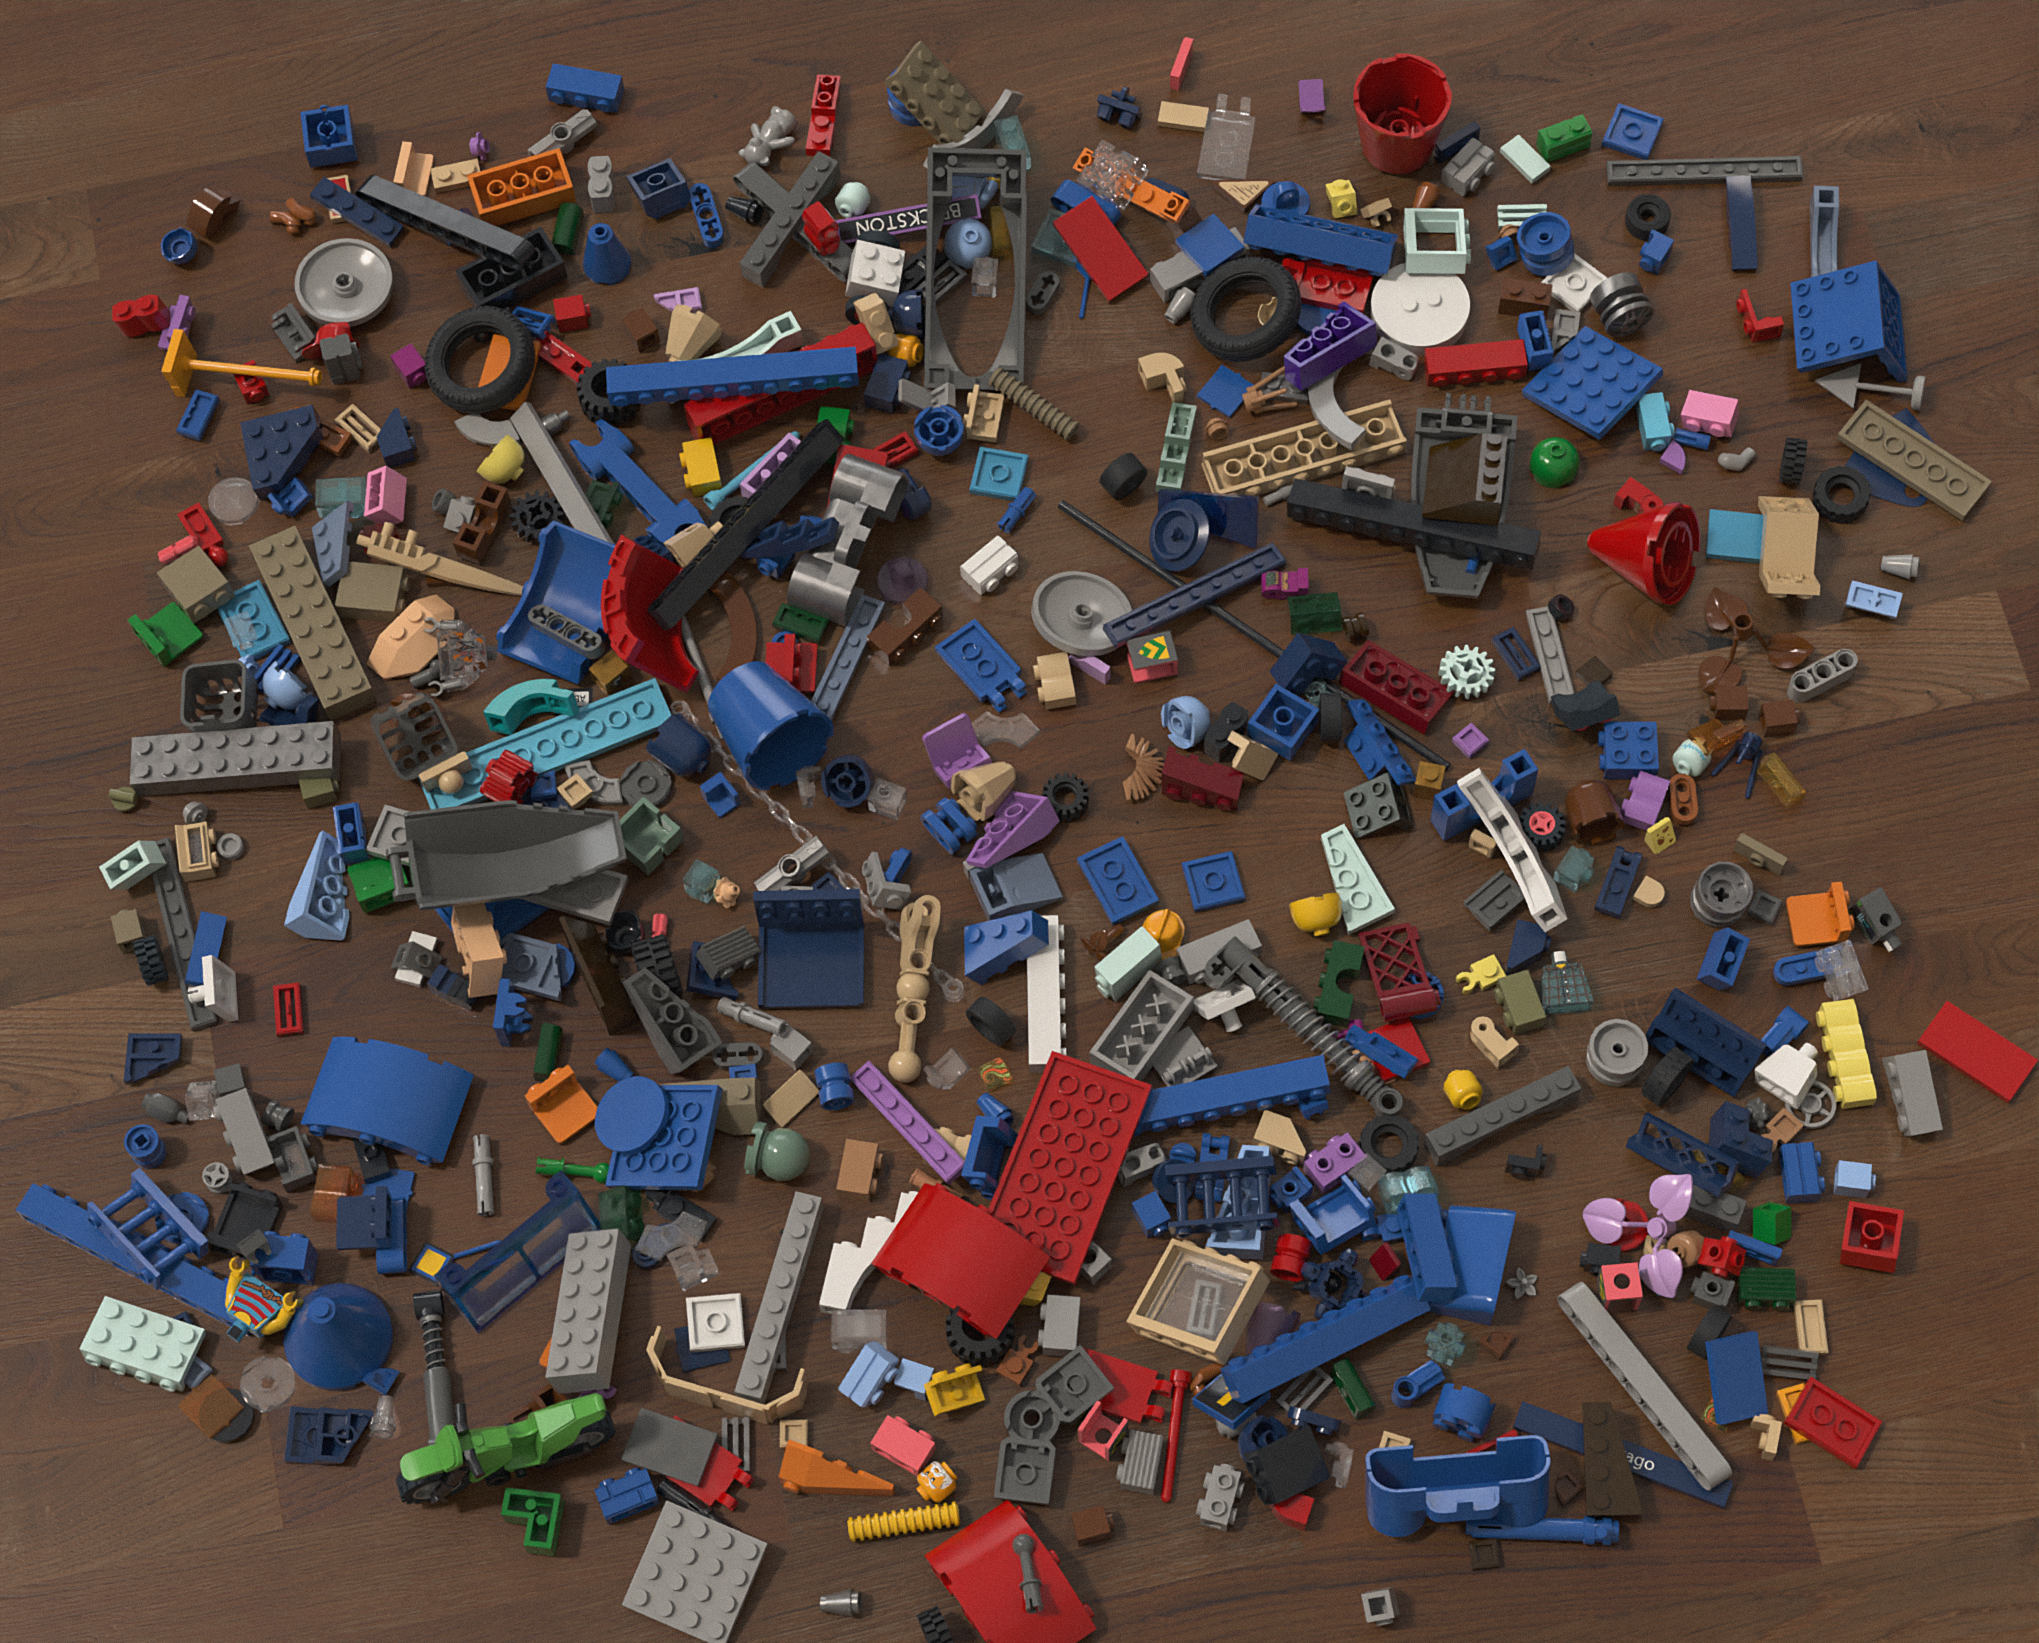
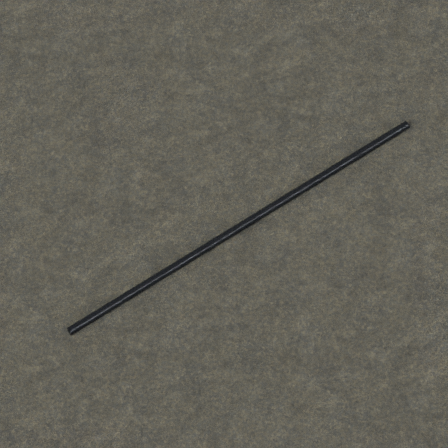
[1058,500,1451,772]

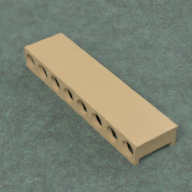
[1201,399,1407,507]

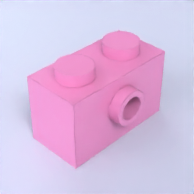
[1681,390,1739,438]
[364,466,407,527]

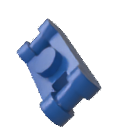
[1195,1133,1230,1203]

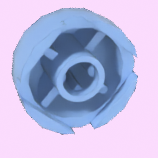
[943,218,992,269]
[262,660,313,710]
[1161,696,1210,749]

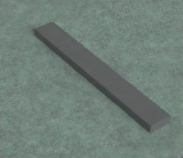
[1606,156,1803,186]
[151,837,218,1031]

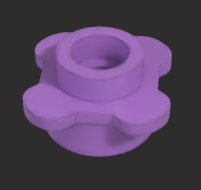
[469,132,490,161]

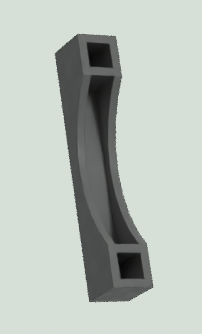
[740,151,841,288]
[1424,1066,1581,1167]

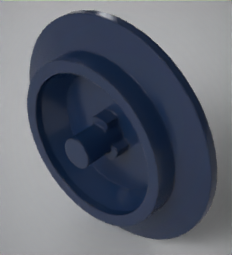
[1149,499,1210,571]

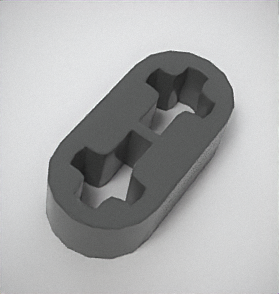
[1026,271,1059,315]
[712,1042,764,1071]

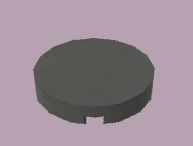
[620,760,672,808]

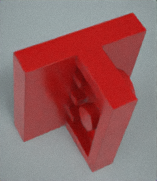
[765,634,818,695]

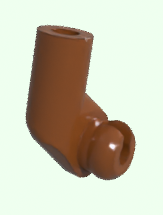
[270,211,301,234]
[1190,1362,1223,1396]

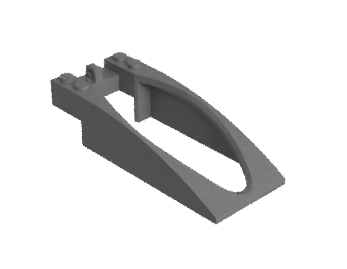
[924,147,1027,391]

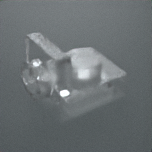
[796,766,822,809]
[1325,1442,1354,1489]

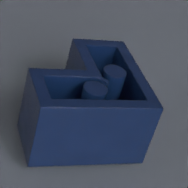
[1270,633,1347,695]
[1709,1101,1773,1178]

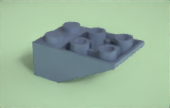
[970,853,1063,921]

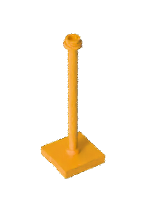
[161,329,322,397]

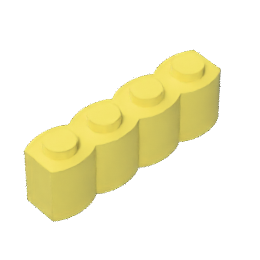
[1816,999,1877,1109]

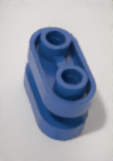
[920,797,977,854]

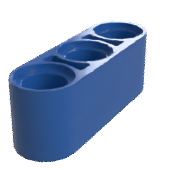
[1050,179,1122,226]
[376,1197,407,1275]

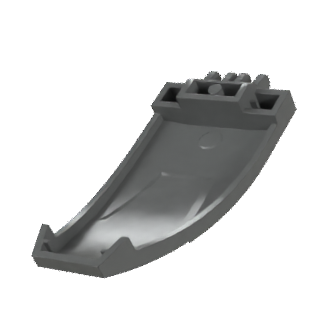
[1411,393,1518,599]

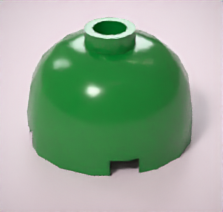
[1529,437,1580,489]

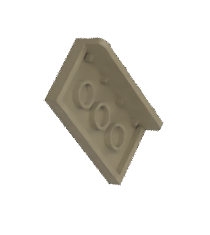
[885,41,985,145]

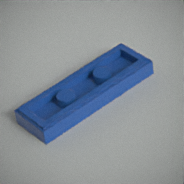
[184,911,227,986]

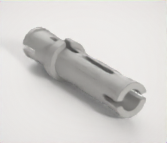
[717,997,789,1037]
[472,1134,495,1217]

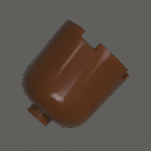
[1565,780,1625,846]

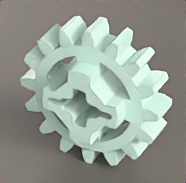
[1438,645,1495,699]

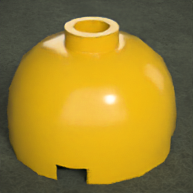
[1289,893,1342,937]

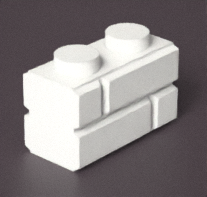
[960,536,1018,595]

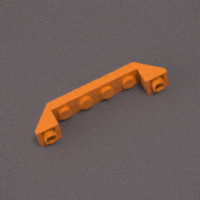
[1073,147,1191,224]

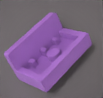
[158,295,196,351]

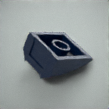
[626,158,691,219]

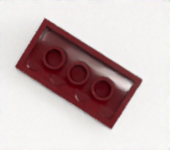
[1338,640,1454,735]

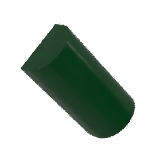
[551,203,584,255]
[533,1023,563,1082]
[1330,1358,1377,1420]

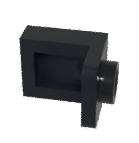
[1505,1144,1547,1179]

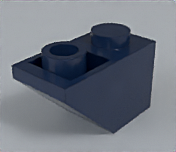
[377,408,418,468]

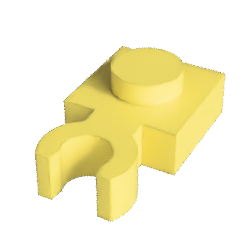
[1456,954,1506,994]

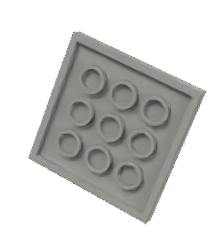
[622,1500,769,1643]

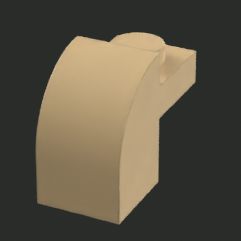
[1138,353,1186,403]

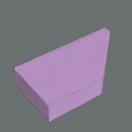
[654,287,702,313]
[1068,654,1110,685]

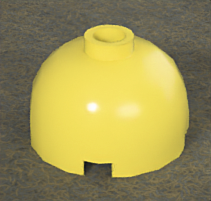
[477,435,524,484]

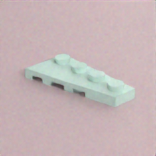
[1321,824,1395,935]

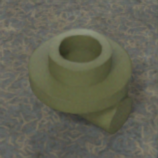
[109,787,138,812]

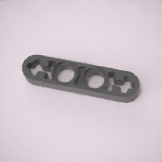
[528,604,606,659]

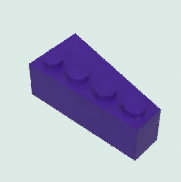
[1284,301,1377,391]

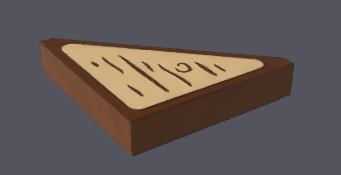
[1212,179,1275,213]

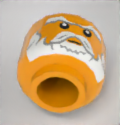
[916,1461,958,1503]

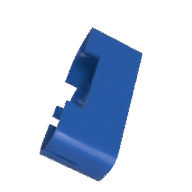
[1365,1435,1550,1537]

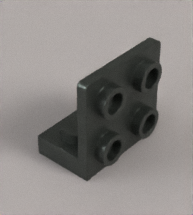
[1344,773,1414,839]

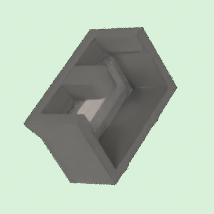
[266,1126,319,1193]

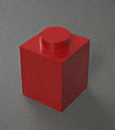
[553,294,591,333]

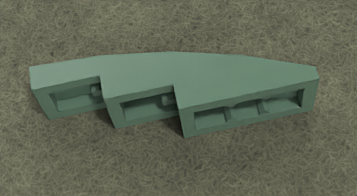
[1155,402,1197,495]

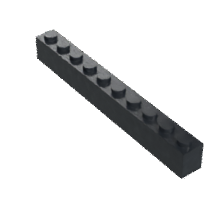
[1287,479,1541,570]

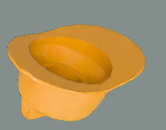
[1143,909,1185,961]

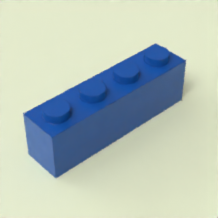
[1397,1194,1459,1302]

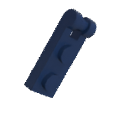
[1594,846,1642,919]

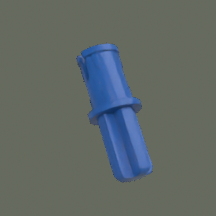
[996,487,1036,534]

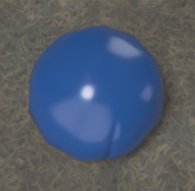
[160,227,198,265]

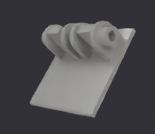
[1153,1026,1218,1087]

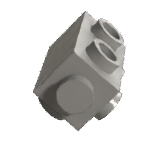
[1196,1464,1245,1532]

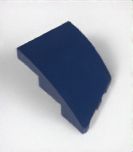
[283,1406,374,1464]

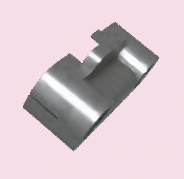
[787,454,909,627]

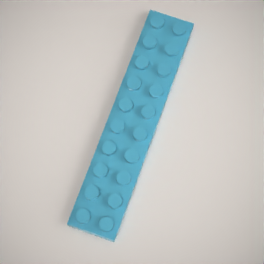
[418,678,671,809]

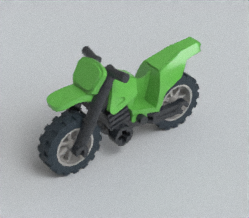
[396,1393,616,1505]

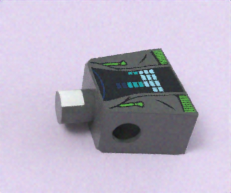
[1848,887,1902,952]

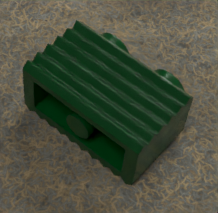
[1737,1267,1796,1311]

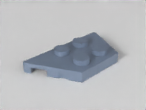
[500,932,562,1002]

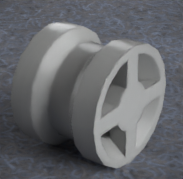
[202,1162,233,1194]

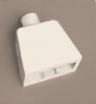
[1755,1043,1818,1109]

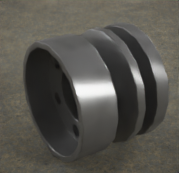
[1589,272,1654,337]
[1690,862,1753,928]

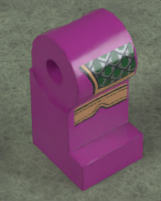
[1261,568,1309,600]

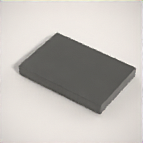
[621,1408,719,1487]

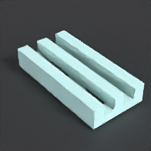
[1497,204,1547,230]

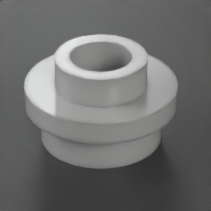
[183,801,208,825]

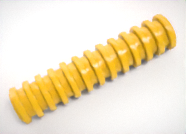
[847,1501,960,1542]

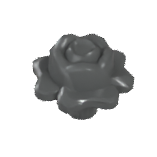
[1745,1097,1771,1130]

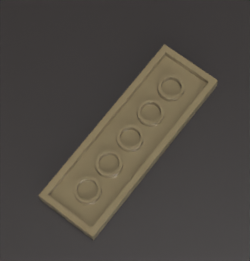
[1836,400,1992,521]

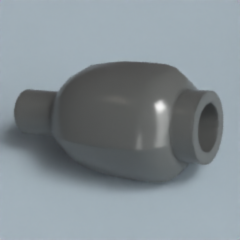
[141,1093,191,1124]

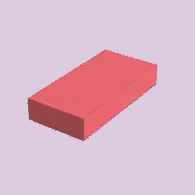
[1170,37,1193,91]

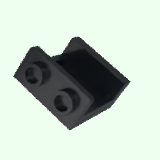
[206,1182,283,1262]
[1244,1425,1330,1505]

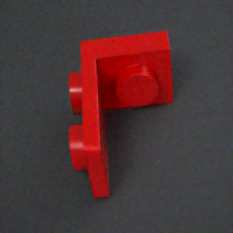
[1736,289,1784,343]

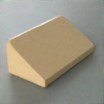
[762,1070,819,1128]

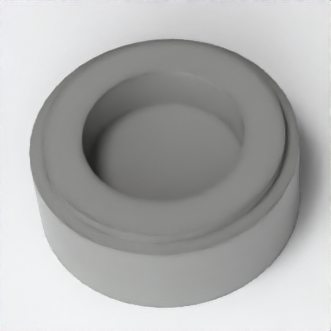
[217,833,244,861]

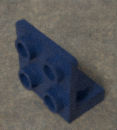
[336,1186,392,1250]

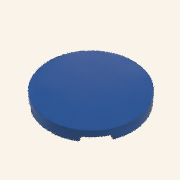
[595,1076,669,1155]

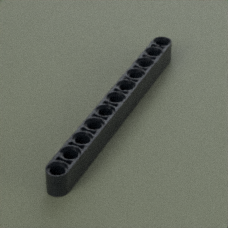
[647,419,844,631]

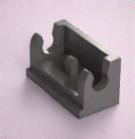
[271,303,315,363]

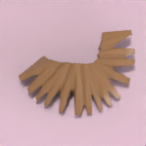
[1123,734,1164,800]

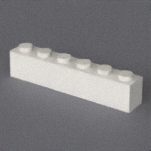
[1027,915,1066,1074]

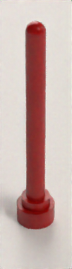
[1161,1369,1192,1502]

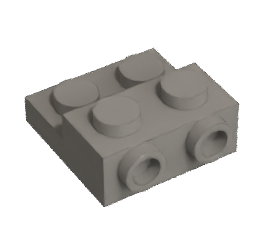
[1342,466,1396,499]

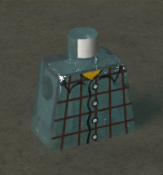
[1540,951,1593,1015]

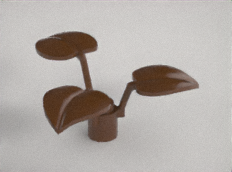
[1698,587,1814,694]

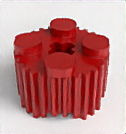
[479,749,538,804]

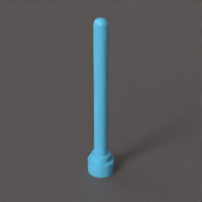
[703,431,800,510]

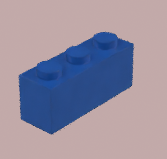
[545,63,625,113]

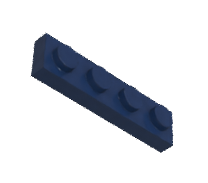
[310,177,404,248]

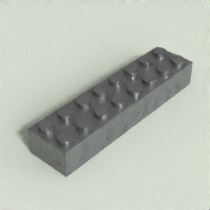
[130,721,341,797]

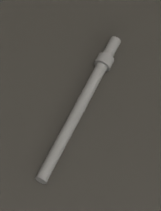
[681,615,724,741]

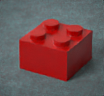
[1839,1201,1904,1273]

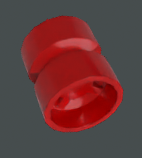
[1270,1233,1313,1282]

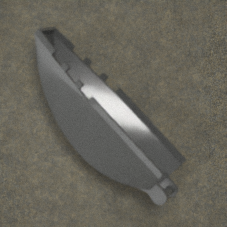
[386,800,627,910]

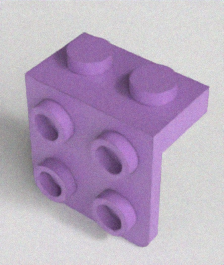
[922,713,992,789]

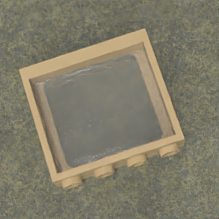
[1126,1238,1270,1365]

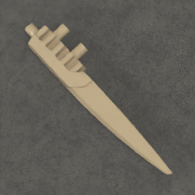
[356,522,523,596]

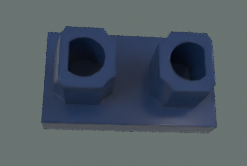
[1097,86,1142,129]

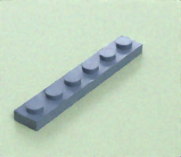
[812,594,886,721]

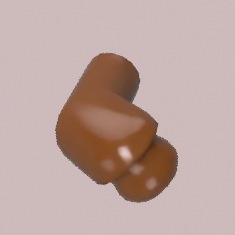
[285,198,316,226]

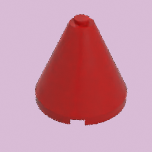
[1587,502,1701,605]

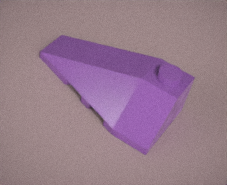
[966,791,1060,868]

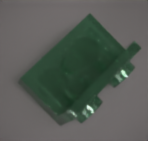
[585,480,623,529]
[598,1185,644,1242]

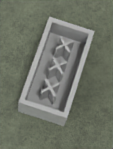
[1089,970,1194,1081]

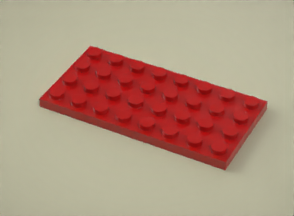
[988,1051,1153,1285]

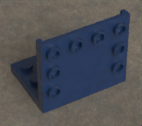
[753,889,864,1009]

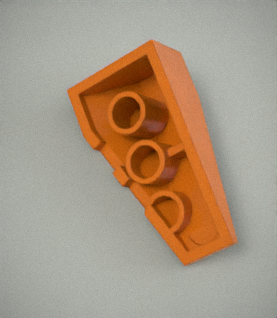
[779,1439,896,1497]

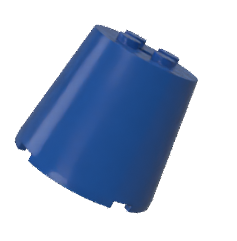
[708,661,834,790]

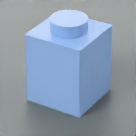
[1833,1160,1876,1198]

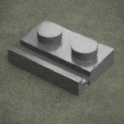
[1463,869,1526,931]

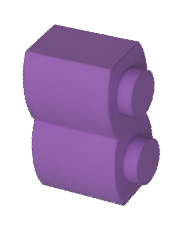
[1620,771,1670,831]

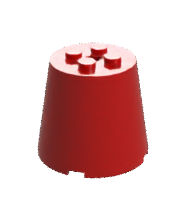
[1353,53,1452,174]

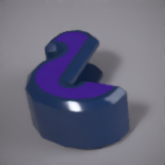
[898,468,932,521]

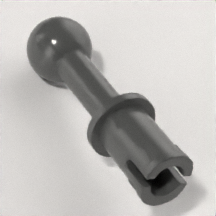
[1012,1534,1044,1614]

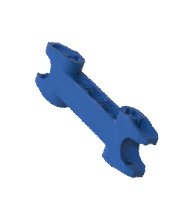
[569,419,708,560]

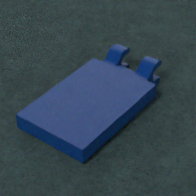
[935,619,1027,713]

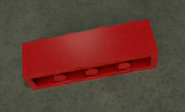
[1423,339,1528,387]

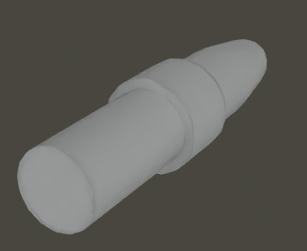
[1263,480,1306,506]

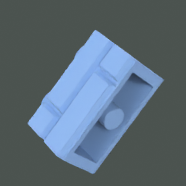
[838,1341,899,1408]

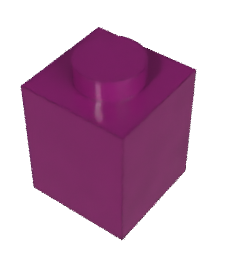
[390,343,427,389]

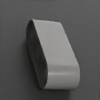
[1787,649,1858,703]

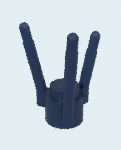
[1711,732,1763,799]

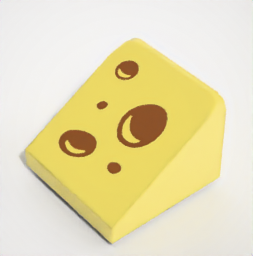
[1644,817,1676,854]

